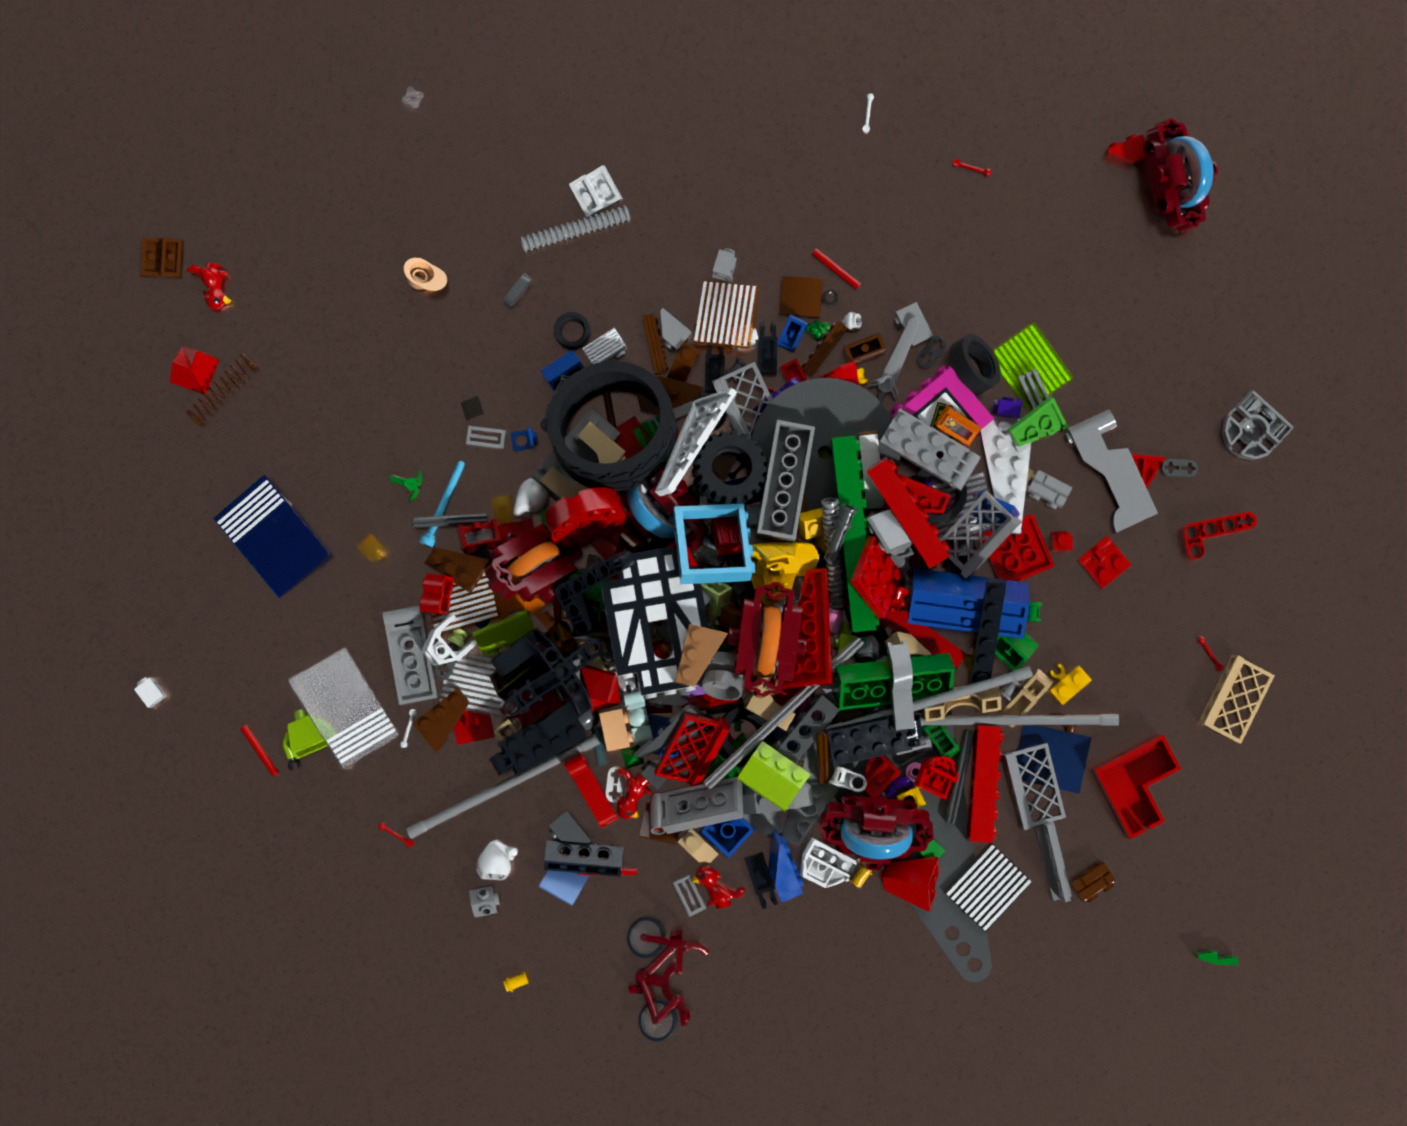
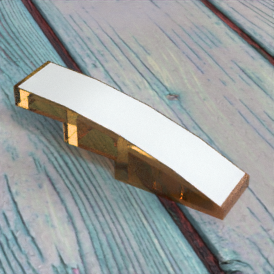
[858,430,884,511]

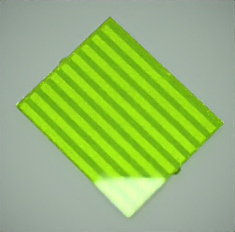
[993,322,1074,410]

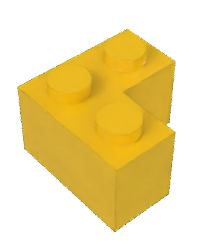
[797,508,843,552]

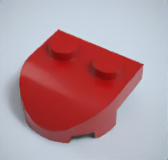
[913,756,959,800]

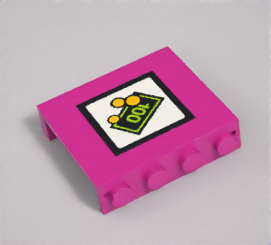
[889,364,994,458]

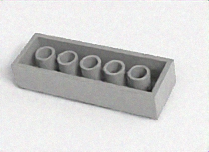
[755,420,815,543]

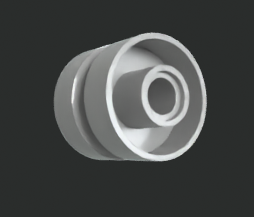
[702,652,743,700]

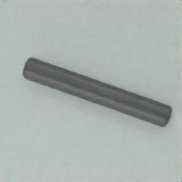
[411,513,488,528]

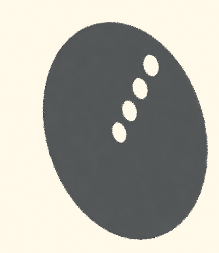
[751,378,900,515]

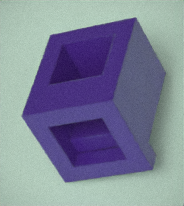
[993,397,1022,419]

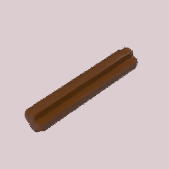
[817,731,829,784]

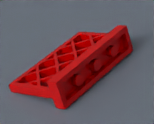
[654,713,730,787]

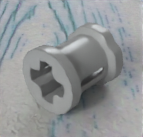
[999,682,1022,702]

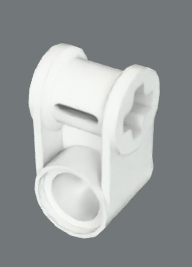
[828,766,867,792]

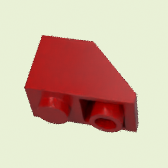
[1105,134,1146,166]

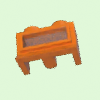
[934,404,982,447]

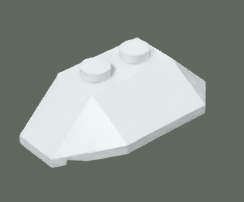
[800,837,860,888]

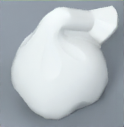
[513,478,549,521]
[476,840,517,880]

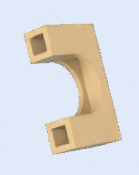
[540,422,626,499]
[743,662,796,731]

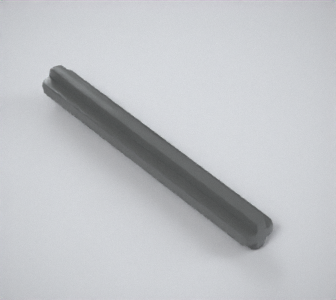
[945,729,975,824]

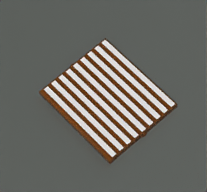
[693,281,760,349]
[430,573,500,634]

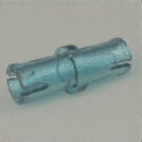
[591,727,608,767]

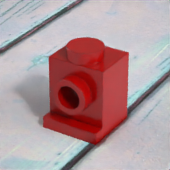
[1050,531,1073,551]

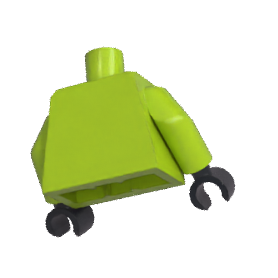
[282,710,344,770]

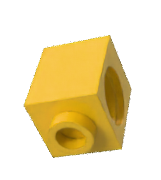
[896,786,926,808]

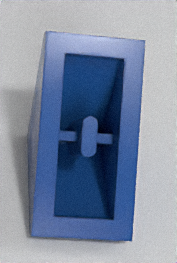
[777,314,807,353]

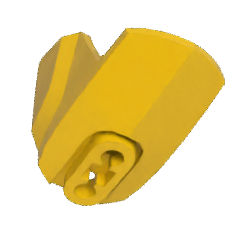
[751,542,819,606]

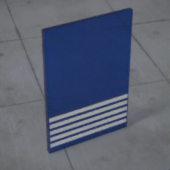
[213,475,331,598]

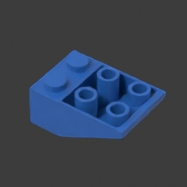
[769,830,804,902]

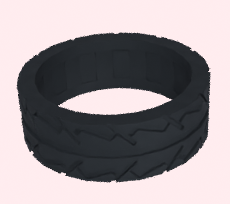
[547,361,677,491]

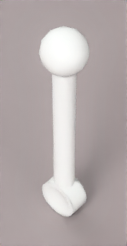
[862,93,874,133]
[400,709,417,748]

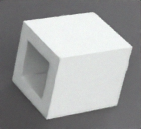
[134,677,167,708]

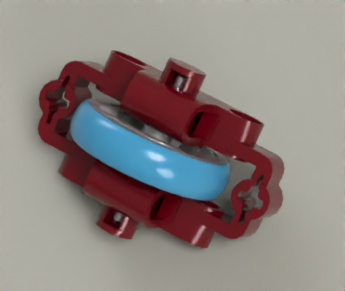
[1143,118,1218,232]
[618,456,708,552]
[819,796,934,871]

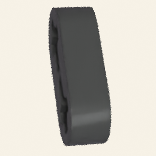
[503,273,533,307]
[916,336,946,369]
[1161,459,1198,478]
[435,643,459,679]

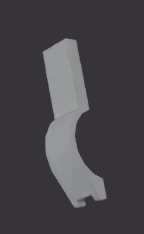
[886,641,915,730]

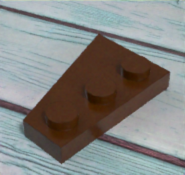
[424,547,492,593]
[413,687,470,753]

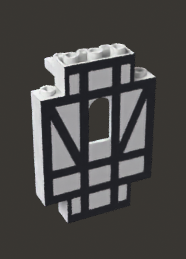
[601,546,715,699]

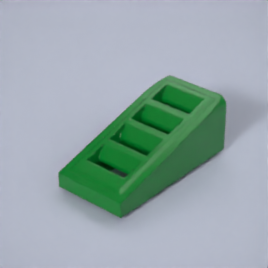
[922,725,960,758]

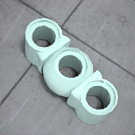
[622,688,653,746]

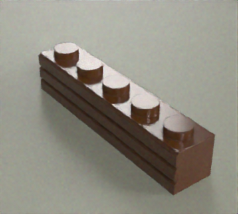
[642,314,668,375]
[802,322,847,377]

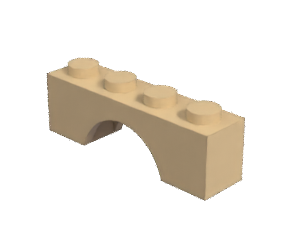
[922,685,1001,722]

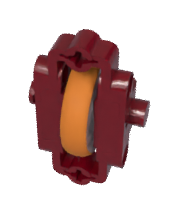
[485,524,582,604]
[726,582,807,698]

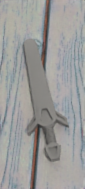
[868,317,919,403]

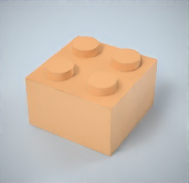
[599,709,634,752]

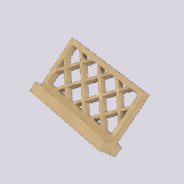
[1198,654,1275,744]

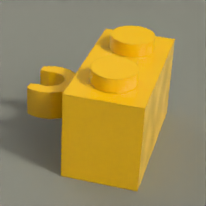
[1047,664,1092,705]

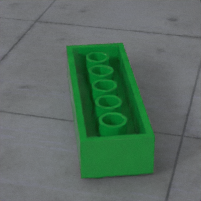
[834,653,955,710]

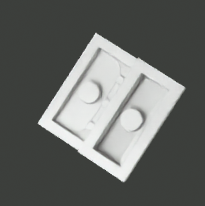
[569,165,623,217]

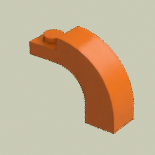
[486,595,554,630]

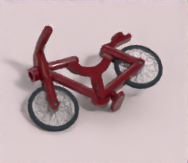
[627,917,709,1042]

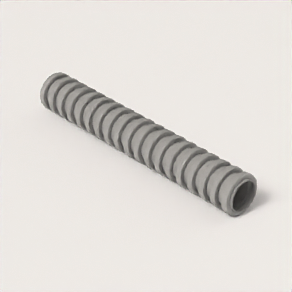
[520,205,631,253]
[821,498,845,609]

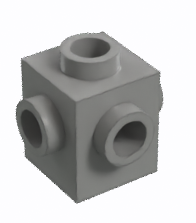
[469,886,500,918]

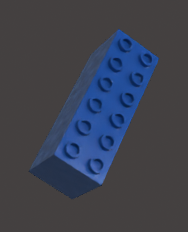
[908,568,1030,639]

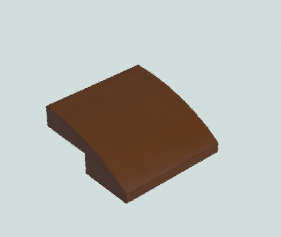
[140,237,182,277]
[779,276,823,317]

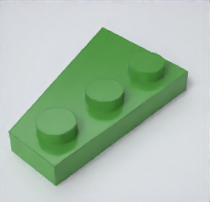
[1007,397,1068,446]

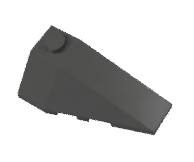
[634,704,710,758]

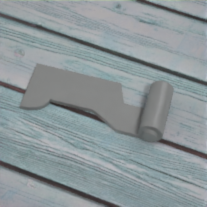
[1065,410,1158,533]

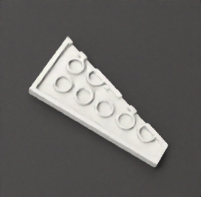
[655,388,737,496]
[980,415,1031,534]

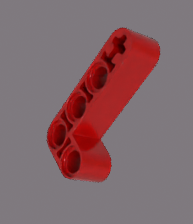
[1180,512,1257,560]
[564,754,618,828]

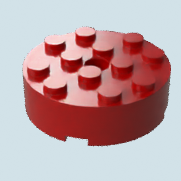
[545,487,626,547]

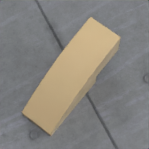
[999,669,1053,728]

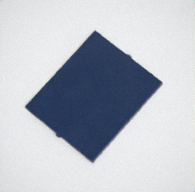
[1016,725,1092,794]

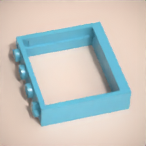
[672,503,755,585]

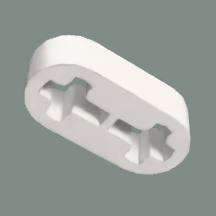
[606,766,625,803]

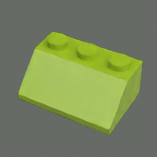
[472,610,535,657]
[737,741,811,812]

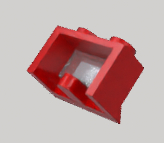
[456,518,501,553]

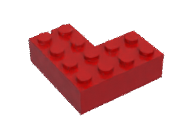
[1092,735,1181,839]

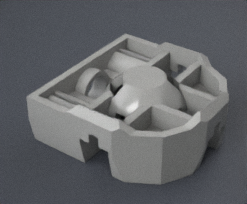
[1221,390,1294,461]

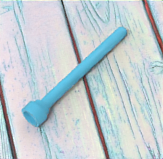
[419,460,465,548]

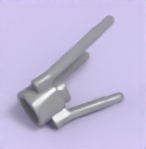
[896,736,933,766]

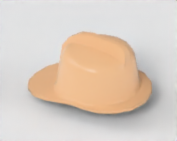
[404,258,447,291]

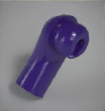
[886,777,913,799]

